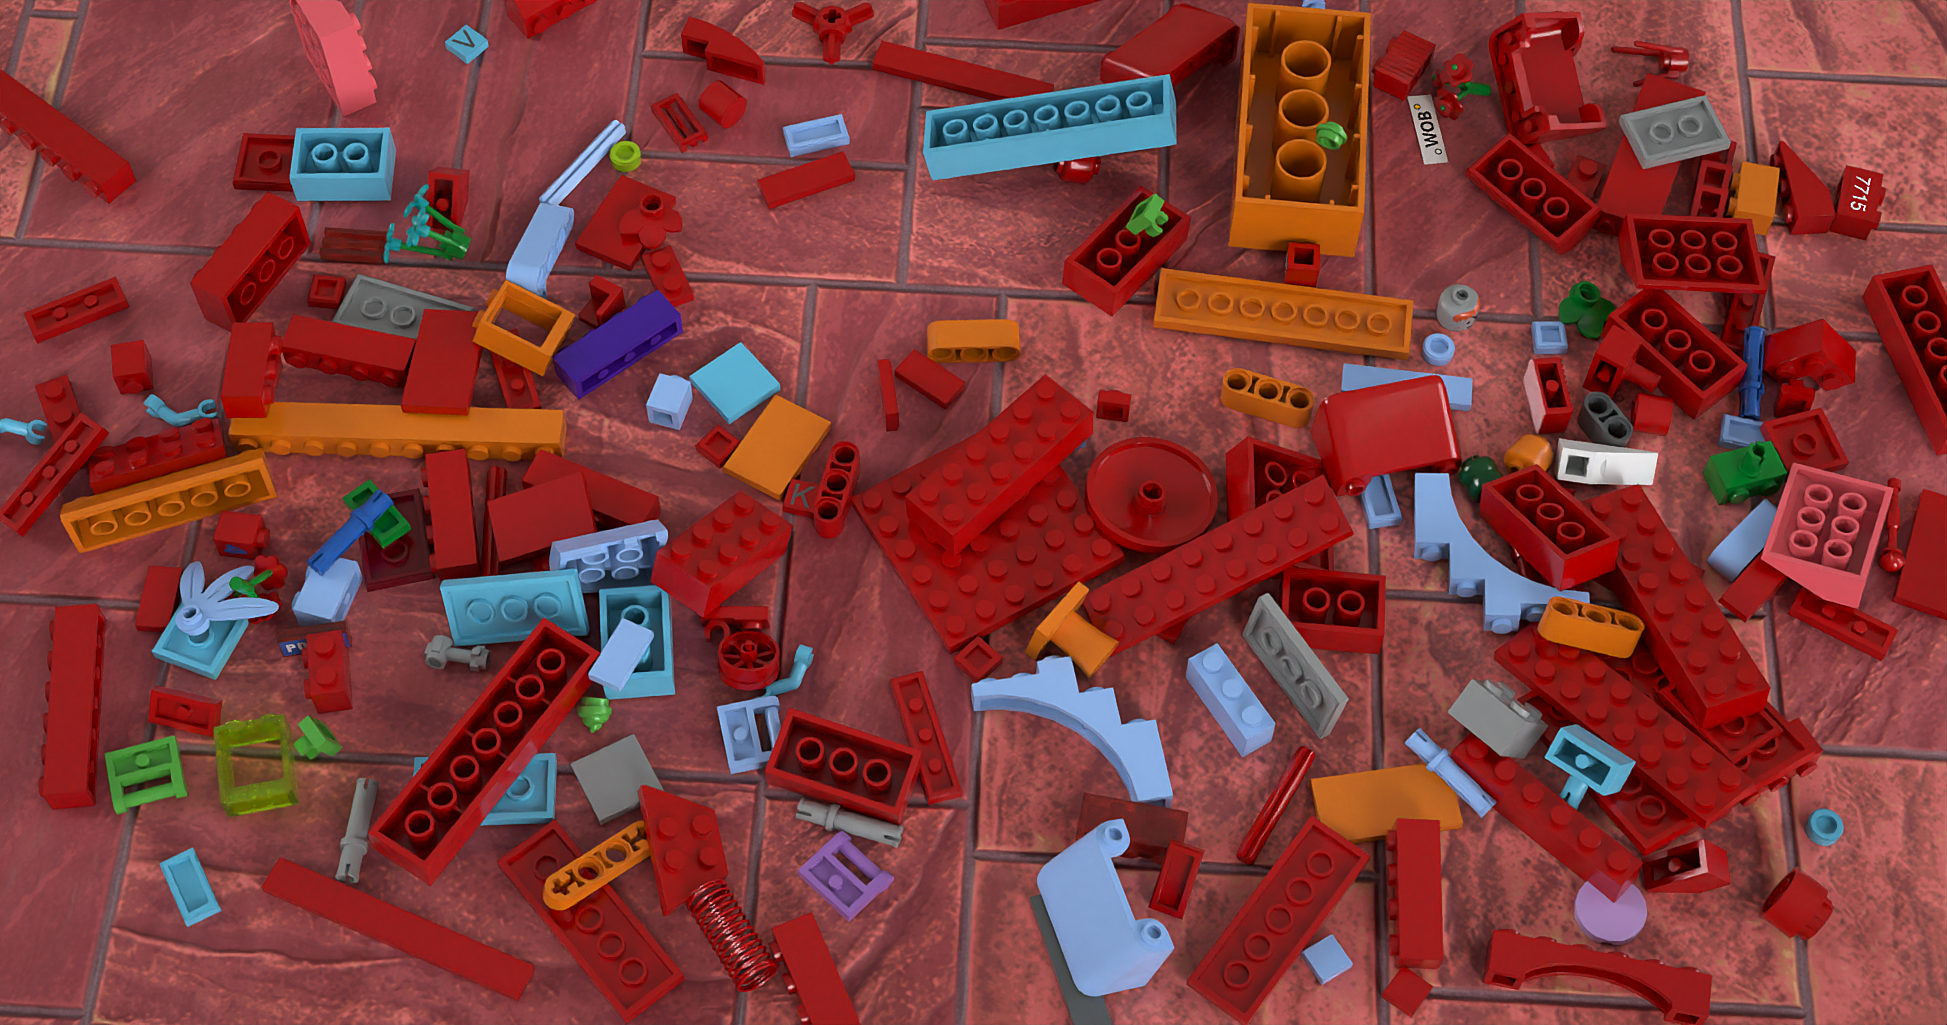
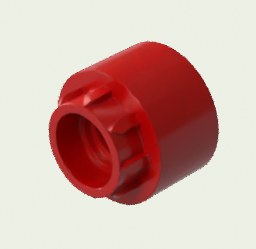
[1759,867,1834,940]

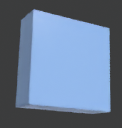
[1531,321,1568,354]
[1301,934,1353,985]

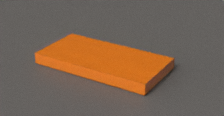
[1309,763,1464,844]

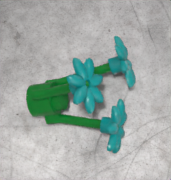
[383,184,471,263]

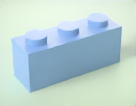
[1185,643,1276,758]

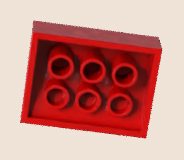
[1617,213,1766,294]
[1226,436,1335,579]

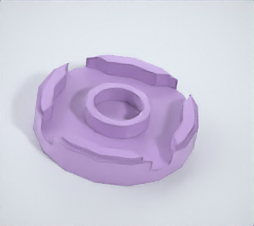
[1574,881,1647,945]

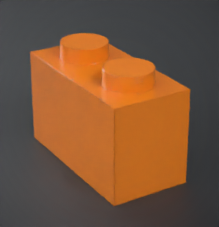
[1725,161,1780,236]

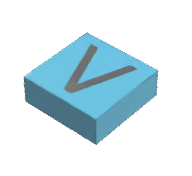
[445,24,489,64]

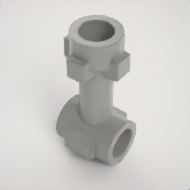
[424,635,492,672]

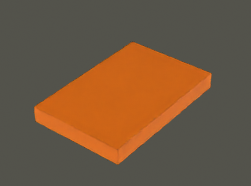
[723,394,831,501]

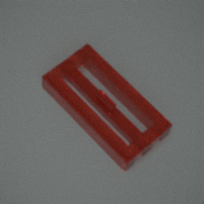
[319,227,387,264]

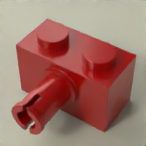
[1582,325,1662,400]

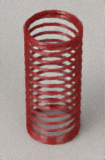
[685,878,778,993]

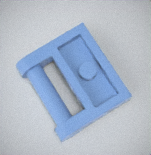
[717,696,781,774]

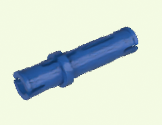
[1738,326,1766,421]
[306,489,394,576]

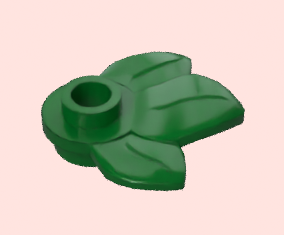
[1558,281,1616,340]

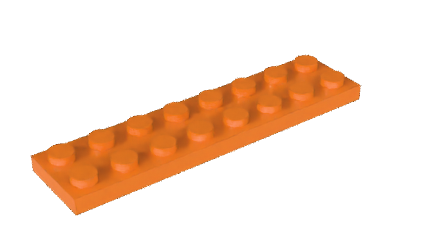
[1153,268,1414,360]

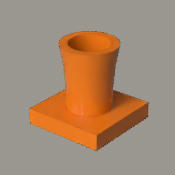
[1025,581,1119,679]

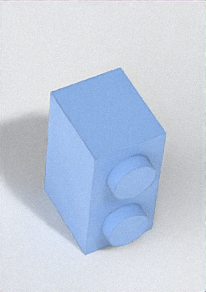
[292,557,363,632]

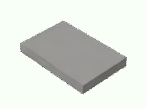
[1619,95,1731,169]

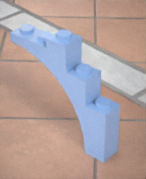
[1414,473,1590,634]
[971,655,1173,815]

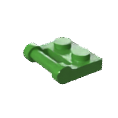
[104,735,188,815]

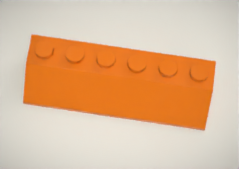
[60,448,278,554]

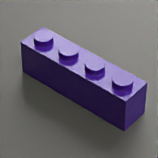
[553,290,683,400]

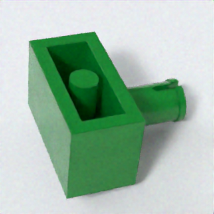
[1703,441,1787,505]

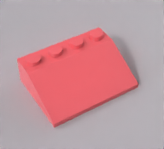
[288,0,377,117]
[1761,463,1894,609]

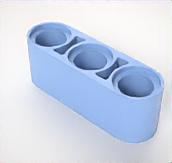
[1706,499,1778,583]

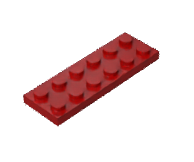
[1186,816,1371,1025]
[496,819,685,1024]

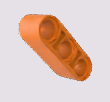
[927,319,1021,363]
[1220,368,1315,428]
[1537,596,1645,658]

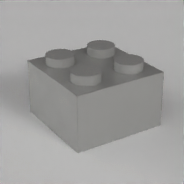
[1448,679,1548,759]

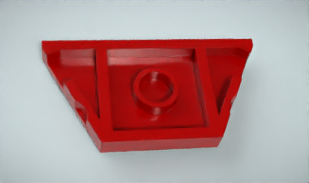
[637,785,729,916]

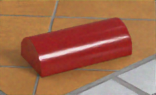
[1465,133,1602,255]

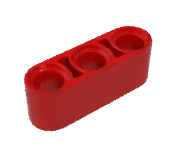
[813,441,860,539]

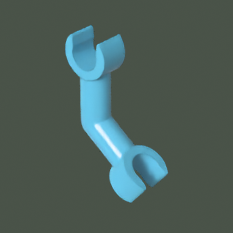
[143,394,220,427]
[0,418,47,445]
[752,644,814,699]

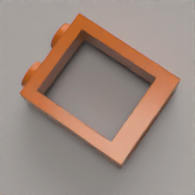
[472,280,576,376]

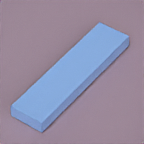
[1341,363,1473,411]

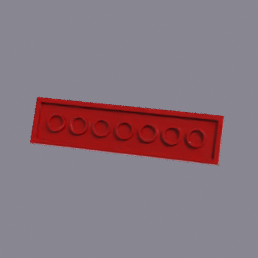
[1083,475,1354,658]
[1494,621,1755,830]

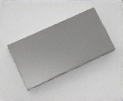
[332,274,475,339]
[1242,593,1349,739]

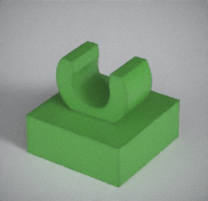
[1126,193,1169,237]
[294,715,343,760]

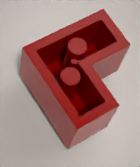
[1763,318,1856,391]

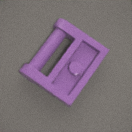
[798,831,894,922]

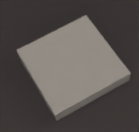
[570,734,664,825]

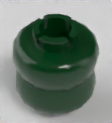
[1458,455,1504,503]

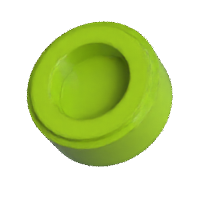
[610,141,641,172]

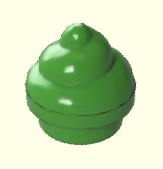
[577,697,612,733]

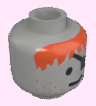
[1436,284,1481,332]

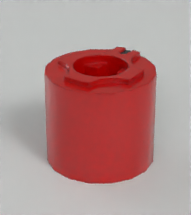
[698,80,747,128]
[1630,392,1673,436]

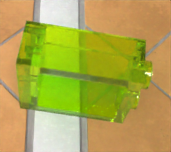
[214,714,299,817]

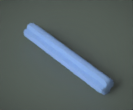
[539,120,626,205]

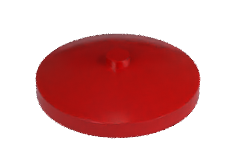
[1085,437,1218,554]

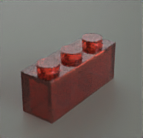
[1075,792,1189,865]

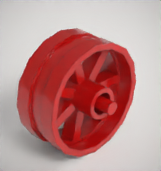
[717,631,780,691]

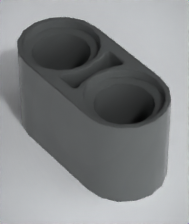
[1577,392,1633,448]

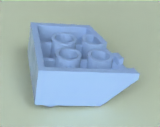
[549,519,668,593]

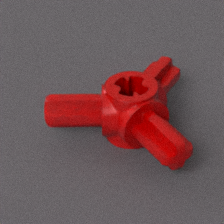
[792,2,874,65]

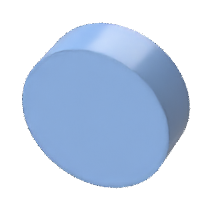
[1421,333,1455,366]

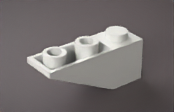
[1553,438,1658,485]

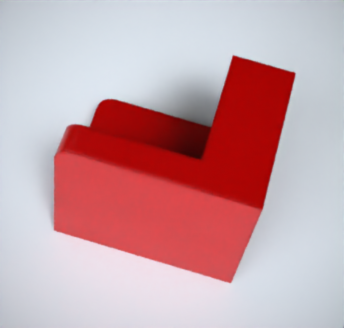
[578,275,626,329]

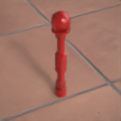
[1879,478,1905,573]

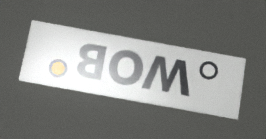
[1407,94,1448,164]

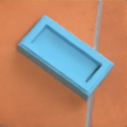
[159,848,222,927]

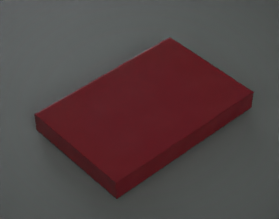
[358,488,435,592]

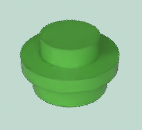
[1316,122,1347,150]

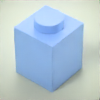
[646,373,693,430]

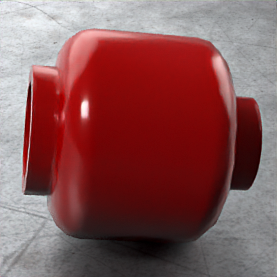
[1053,156,1101,184]

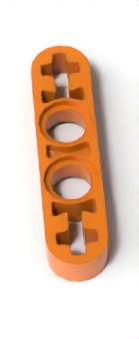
[542,820,650,910]

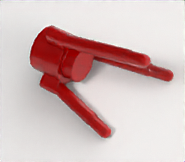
[1611,40,1689,87]

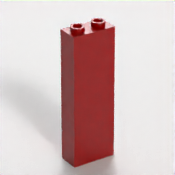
[1592,73,1706,237]

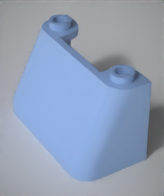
[1037,818,1174,996]

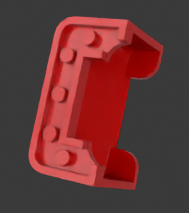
[1100,3,1240,89]
[1488,12,1607,146]
[1310,375,1462,497]

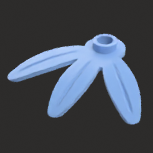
[175,561,279,636]

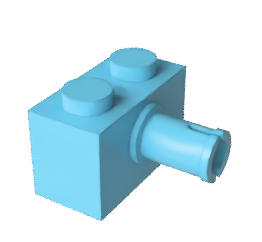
[1544,724,1636,810]

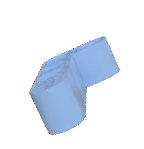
[506,203,574,299]

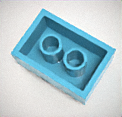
[289,128,396,201]
[599,585,675,700]

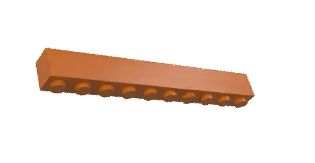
[228,402,567,462]

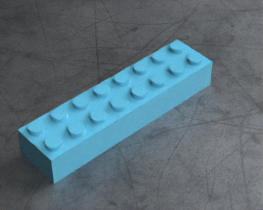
[923,74,1177,180]

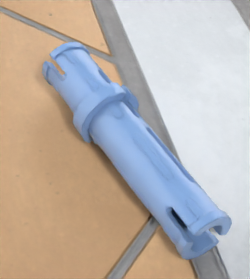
[1404,728,1497,818]

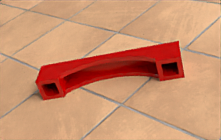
[1483,929,1713,1025]

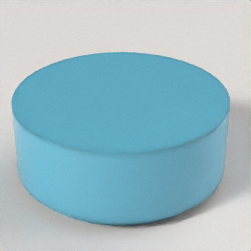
[1805,808,1844,846]

